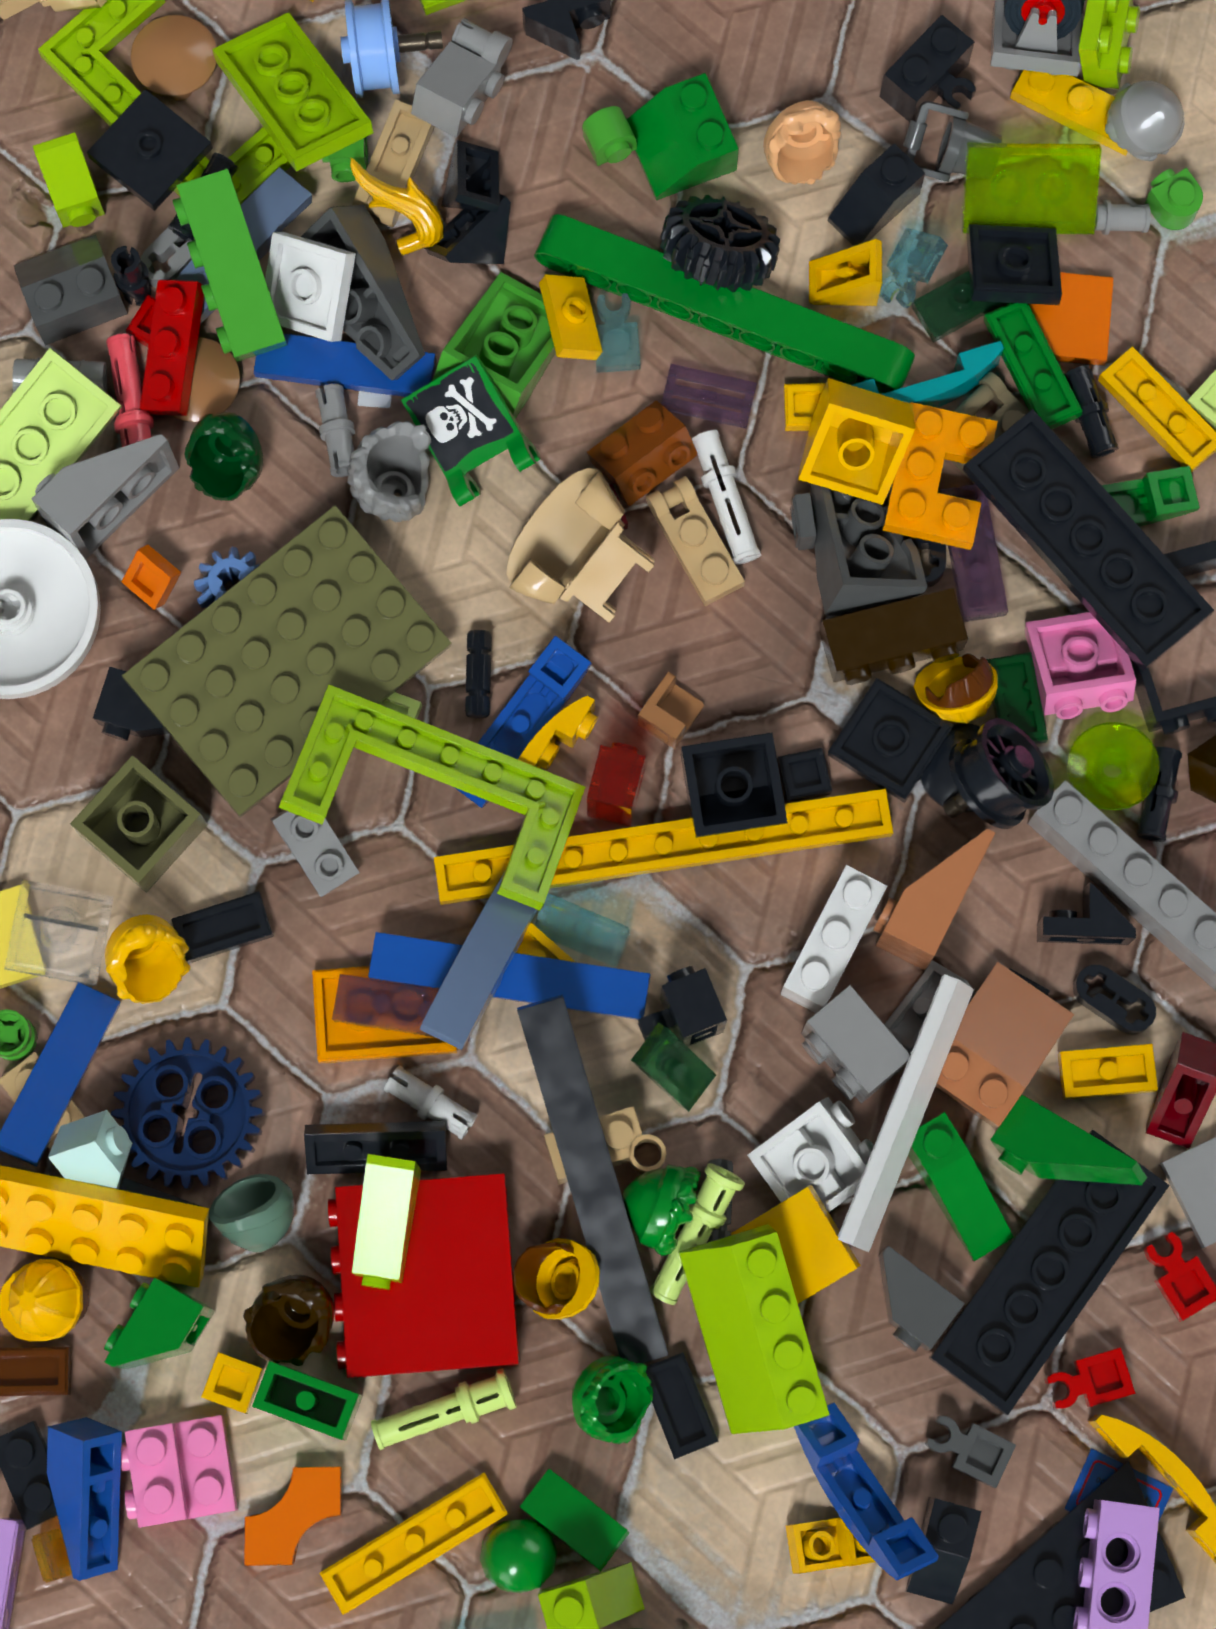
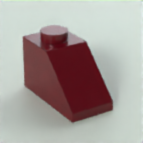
[1145,1032,1216,1149]

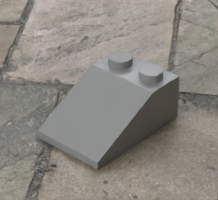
[32,434,179,560]

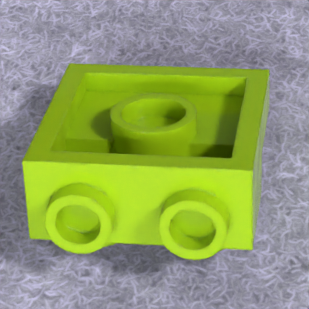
[1079,0,1140,89]

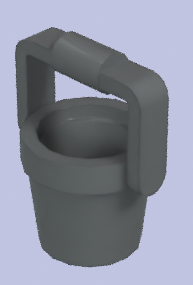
[903,101,1002,182]

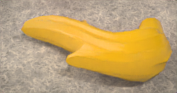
[350,158,443,256]

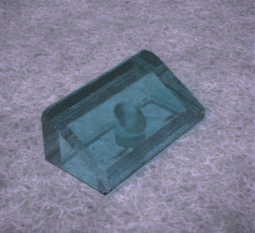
[535,893,630,966]

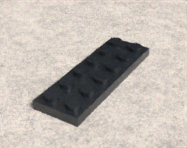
[963,409,1214,671]
[929,1130,1170,1415]

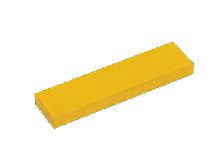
[319,1472,509,1615]

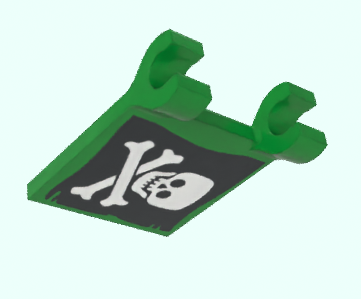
[401,354,541,507]

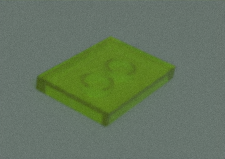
[961,143,1101,234]

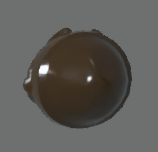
[243,1275,334,1366]

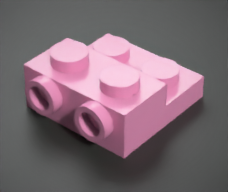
[1025,612,1136,720]
[121,1415,238,1528]

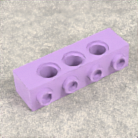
[1073,1499,1160,1629]

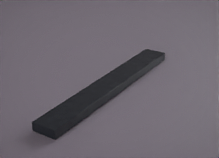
[517,994,669,1364]

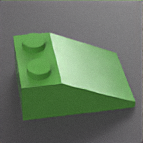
[433,272,556,418]

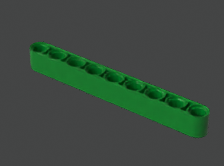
[534,214,915,394]

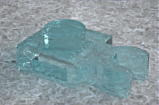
[879,228,948,308]
[595,293,641,373]

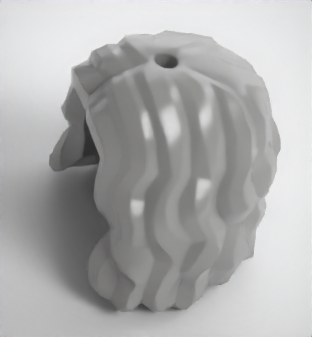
[347,421,431,522]

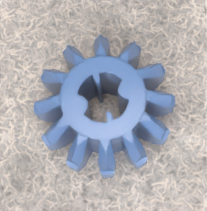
[194,546,261,608]

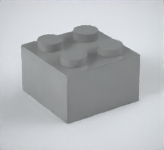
[801,985,910,1104]

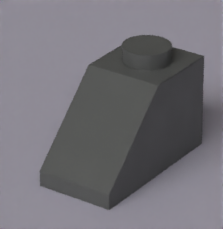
[878,1246,965,1352]

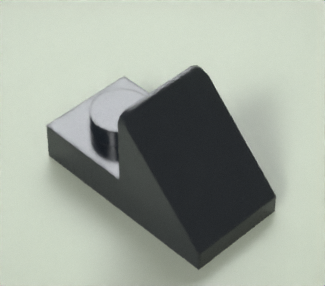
[522,0,610,60]
[1037,882,1136,945]

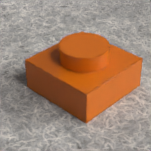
[121,544,182,610]

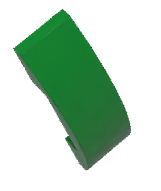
[1102,466,1200,527]

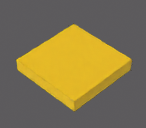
[731,1184,861,1304]

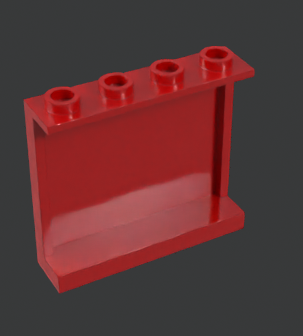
[328,1173,520,1379]

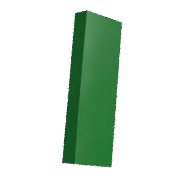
[984,303,1083,430]

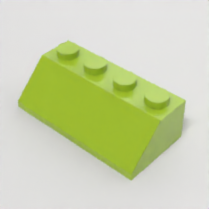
[678,1224,830,1434]

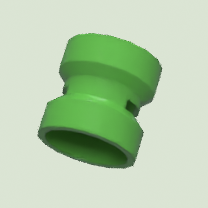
[0,1009,38,1061]

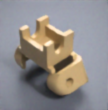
[507,467,655,623]

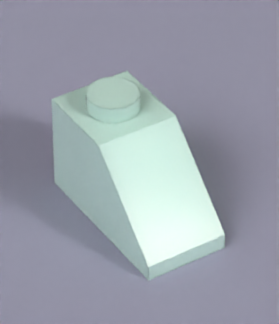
[48,1110,132,1190]

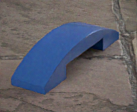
[454,636,592,808]
[794,1403,939,1581]

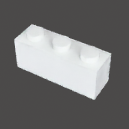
[780,865,887,1013]

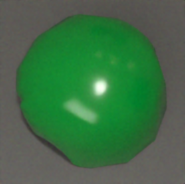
[480,1519,558,1593]

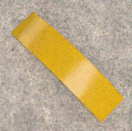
[1088,1415,1216,1563]

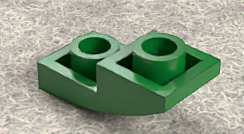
[520,1469,630,1572]

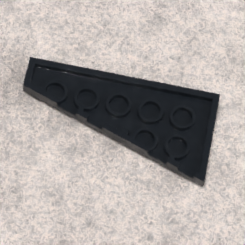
[935,1461,1186,1629]

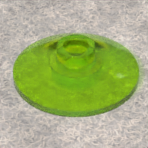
[1067,722,1159,810]

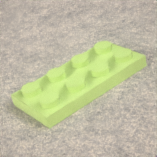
[0,348,123,521]

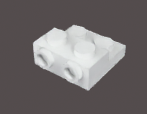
[747,1097,874,1212]

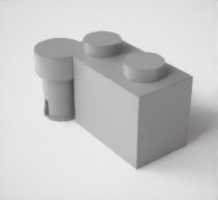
[411,18,513,138]

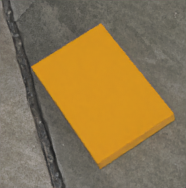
[312,966,457,1064]

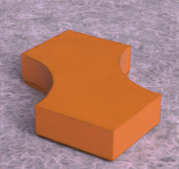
[244,1467,342,1566]

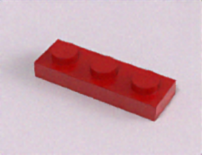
[139,280,204,416]

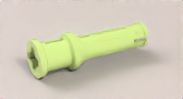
[650,1163,745,1305]
[371,1368,517,1450]

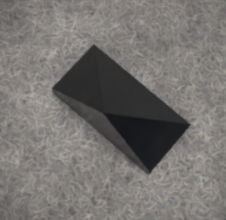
[441,140,500,212]
[424,194,511,264]

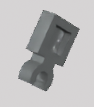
[925,1416,1016,1488]

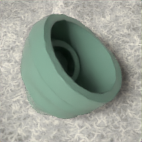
[209,1174,294,1252]

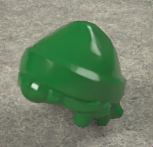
[622,1164,701,1256]
[572,1356,653,1444]

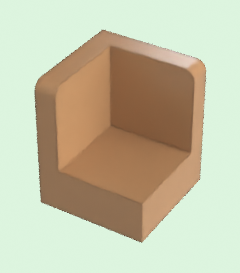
[638,671,704,749]

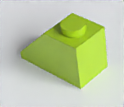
[33,132,105,228]

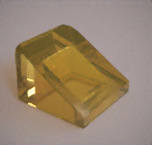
[31,1528,72,1583]

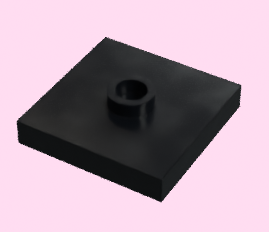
[87,89,213,211]
[966,224,1062,305]
[828,678,954,803]

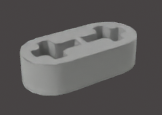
[141,228,192,288]

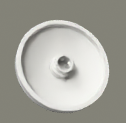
[0,519,101,699]

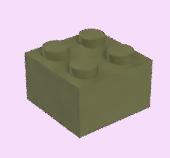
[70,755,208,893]

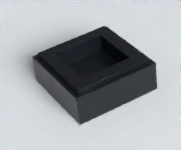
[777,748,832,803]

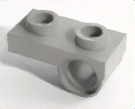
[271,810,360,897]

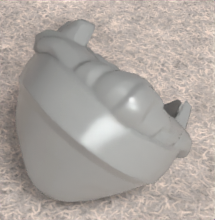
[1105,81,1185,161]

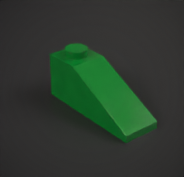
[990,1095,1147,1185]
[908,1112,1014,1262]

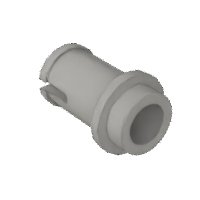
[1093,199,1151,235]

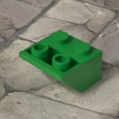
[104,1277,215,1369]

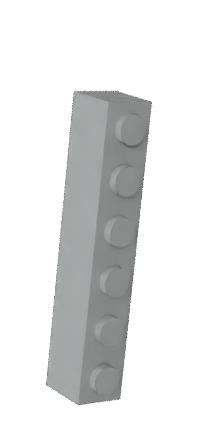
[1028,780,1216,991]

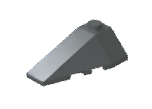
[301,205,425,381]
[810,483,927,616]

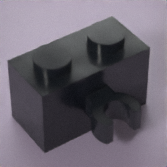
[879,15,976,122]
[638,966,727,1050]

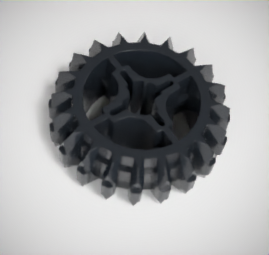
[660,195,780,292]

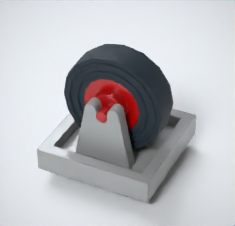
[991,0,1083,76]

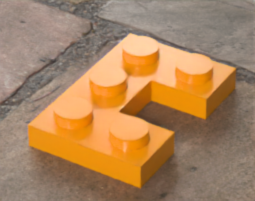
[882,402,998,550]

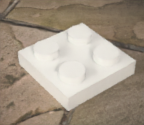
[265,231,356,342]

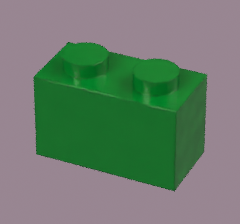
[252,1361,363,1441]

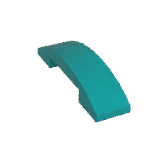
[852,341,1004,408]

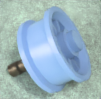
[340,0,443,98]

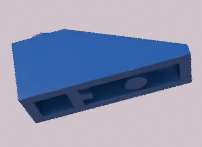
[47,1417,122,1581]

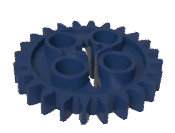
[111,1037,265,1190]

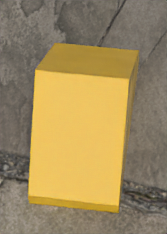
[809,239,882,306]

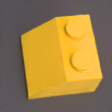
[798,378,915,505]

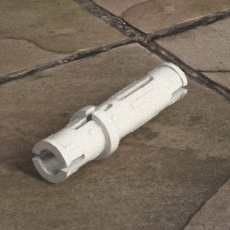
[692,430,761,565]

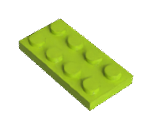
[212,12,374,172]

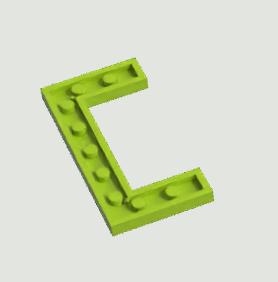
[38,0,292,205]
[279,684,586,911]

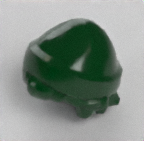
[184,412,263,501]

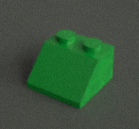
[627,73,739,201]

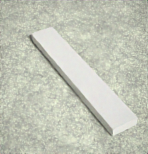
[838,974,974,1252]

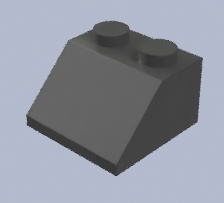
[13,234,127,346]

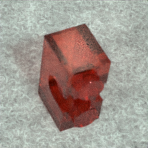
[587,742,646,827]

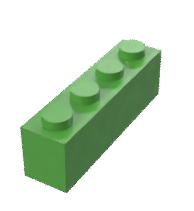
[172,169,287,362]

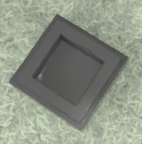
[790,493,816,550]

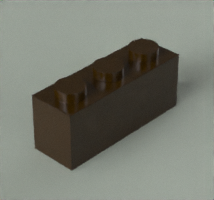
[819,588,968,685]

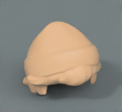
[763,100,841,185]

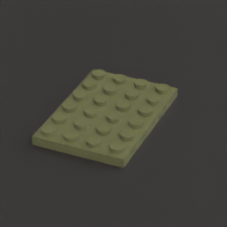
[122,505,452,818]

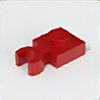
[1144,1232,1216,1322]
[1044,1347,1136,1409]

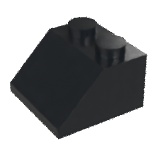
[680,732,788,838]

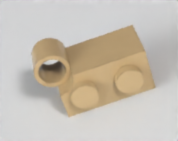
[544,1106,666,1185]

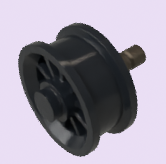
[943,718,1054,829]

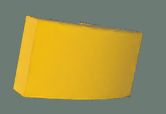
[518,696,598,770]
[785,1517,875,1574]

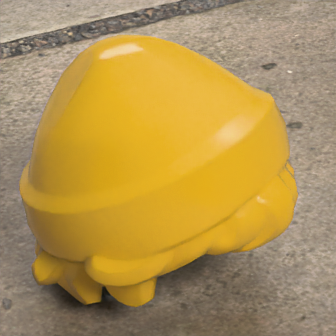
[105,914,191,1004]

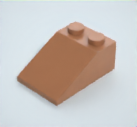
[873,829,995,971]
[935,962,1074,1128]

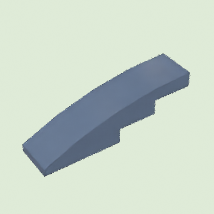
[175,167,312,324]
[420,873,538,1050]

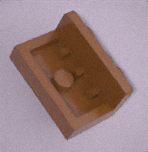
[587,400,697,506]

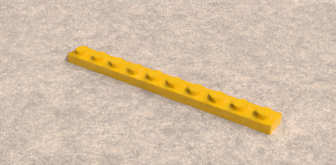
[433,789,893,905]

